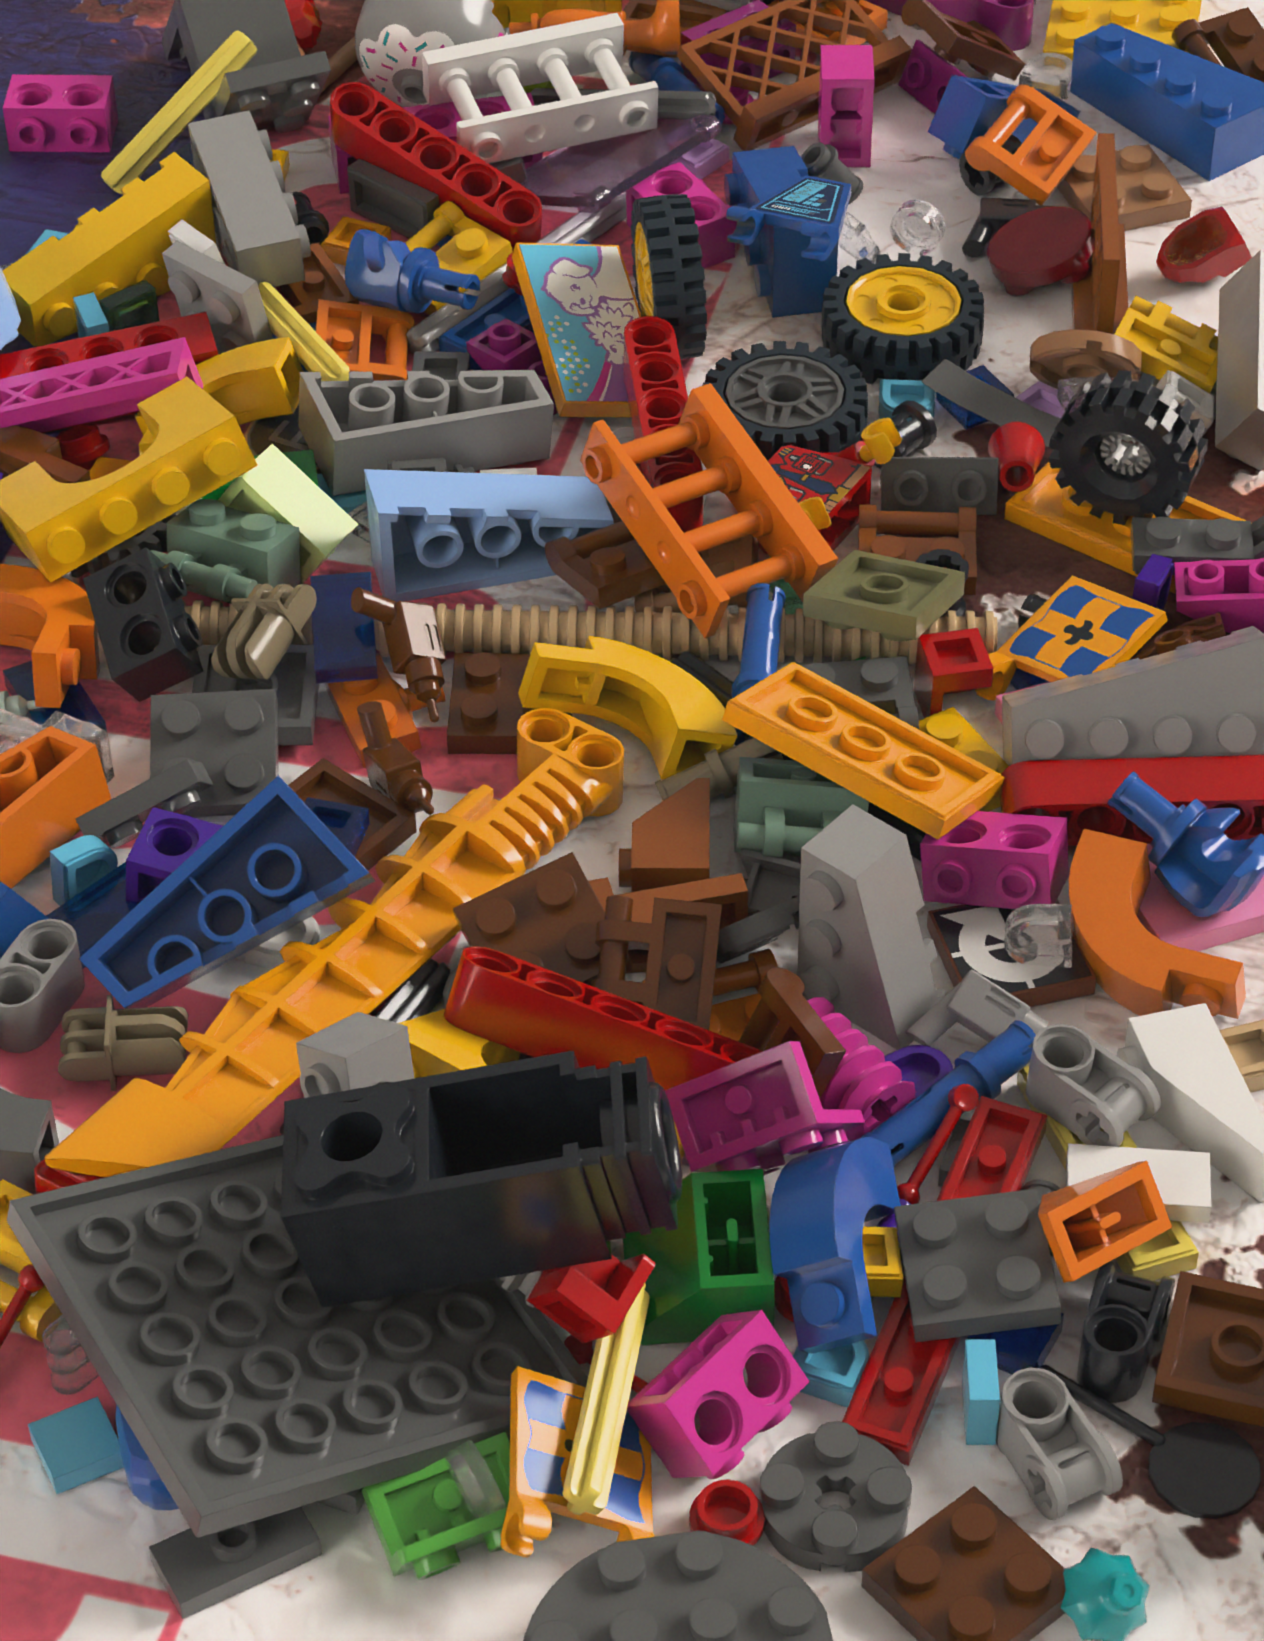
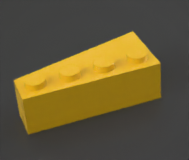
[3,152,217,347]

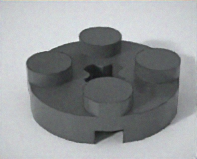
[759,1421,912,1573]

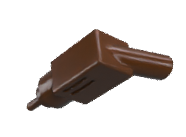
[351,587,446,723]
[357,701,434,815]

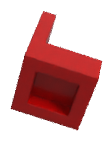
[913,628,994,718]
[526,1254,656,1343]

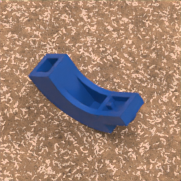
[769,1137,901,1354]

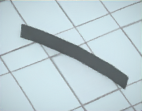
[922,359,1138,449]

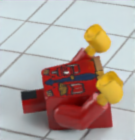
[759,418,902,555]

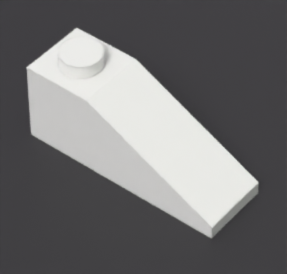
[1117,1003,1264,1203]

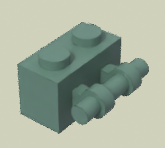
[151,499,301,603]
[733,757,869,858]

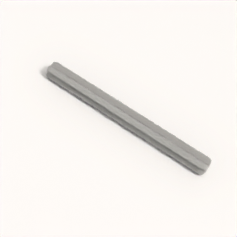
[406,189,626,353]

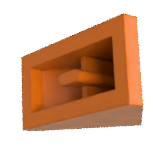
[1038,1160,1172,1283]

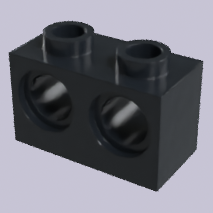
[83,547,203,702]

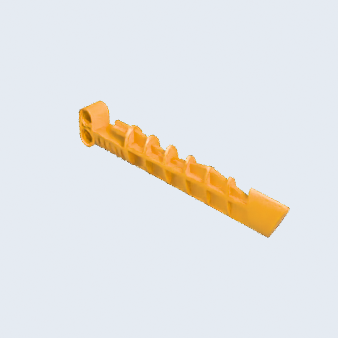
[44,708,624,1177]

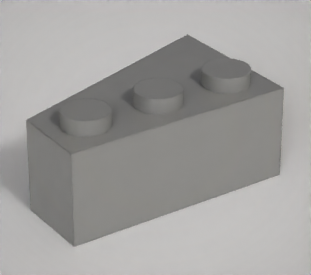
[797,804,947,1050]

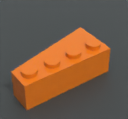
[0,726,111,889]

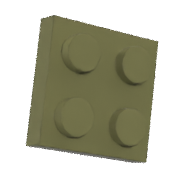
[803,549,965,642]

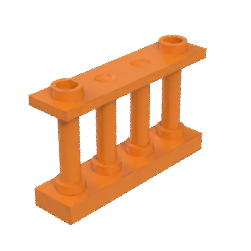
[580,383,838,639]

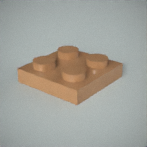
[1057,144,1192,231]

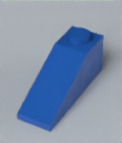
[927,75,1081,159]

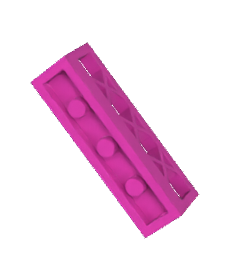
[0,337,203,433]

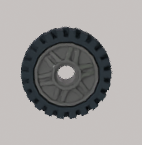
[703,341,868,461]

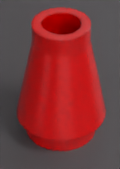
[988,421,1045,492]

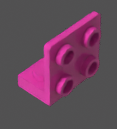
[665,1041,865,1175]

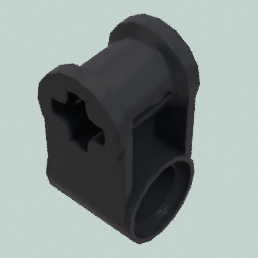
[1077,1261,1175,1403]

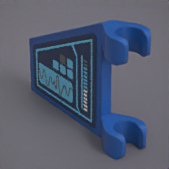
[726,175,851,261]

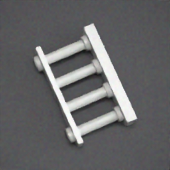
[422,13,658,164]

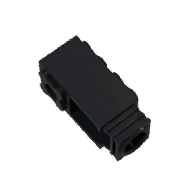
[281,1050,682,1308]

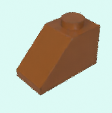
[619,778,710,892]

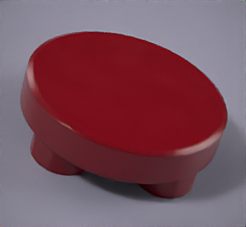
[987,206,1095,296]

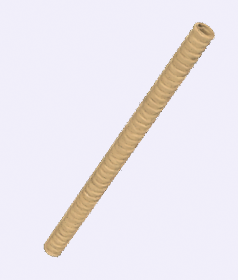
[154,600,998,664]

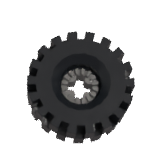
[1048,371,1208,525]

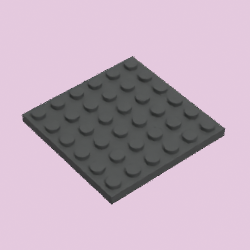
[7,1135,588,1538]

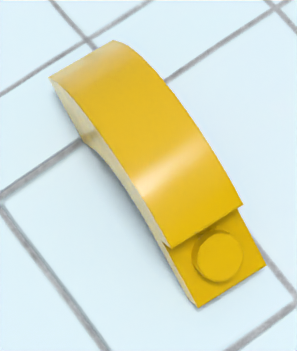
[135,336,303,455]
[518,636,737,779]

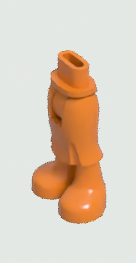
[509,0,681,58]

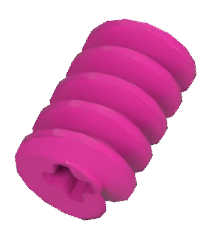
[807,997,916,1141]

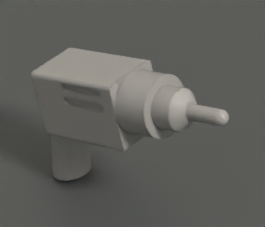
[905,970,1049,1048]

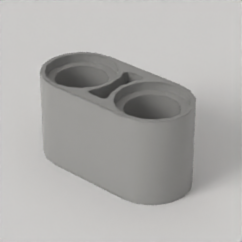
[0,919,85,1053]

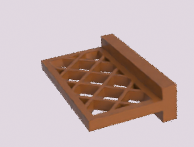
[677,0,912,151]
[1071,133,1128,334]

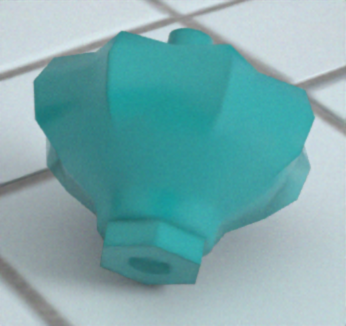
[1060,1547,1150,1641]

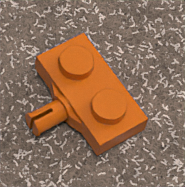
[323,654,446,768]

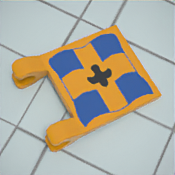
[975,575,1168,701]
[501,1366,655,1558]

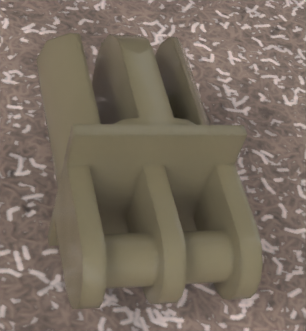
[211,583,317,680]
[58,995,188,1091]

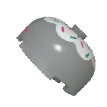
[355,0,510,107]

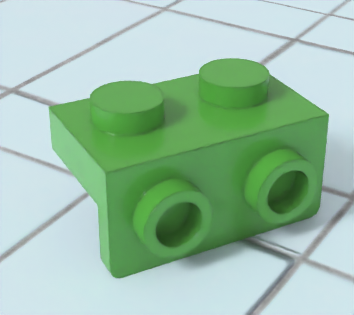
[361,1432,510,1580]

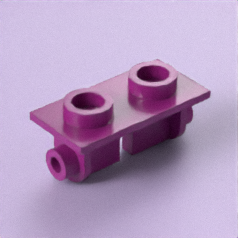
[898,39,967,114]

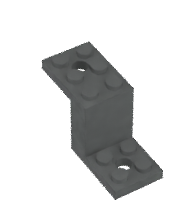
[161,0,331,133]

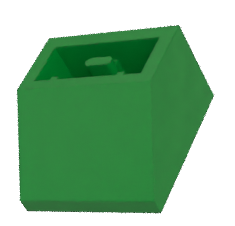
[623,1169,775,1345]

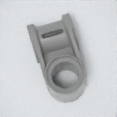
[1026,1024,1161,1147]
[996,1368,1123,1520]

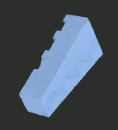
[364,469,614,602]

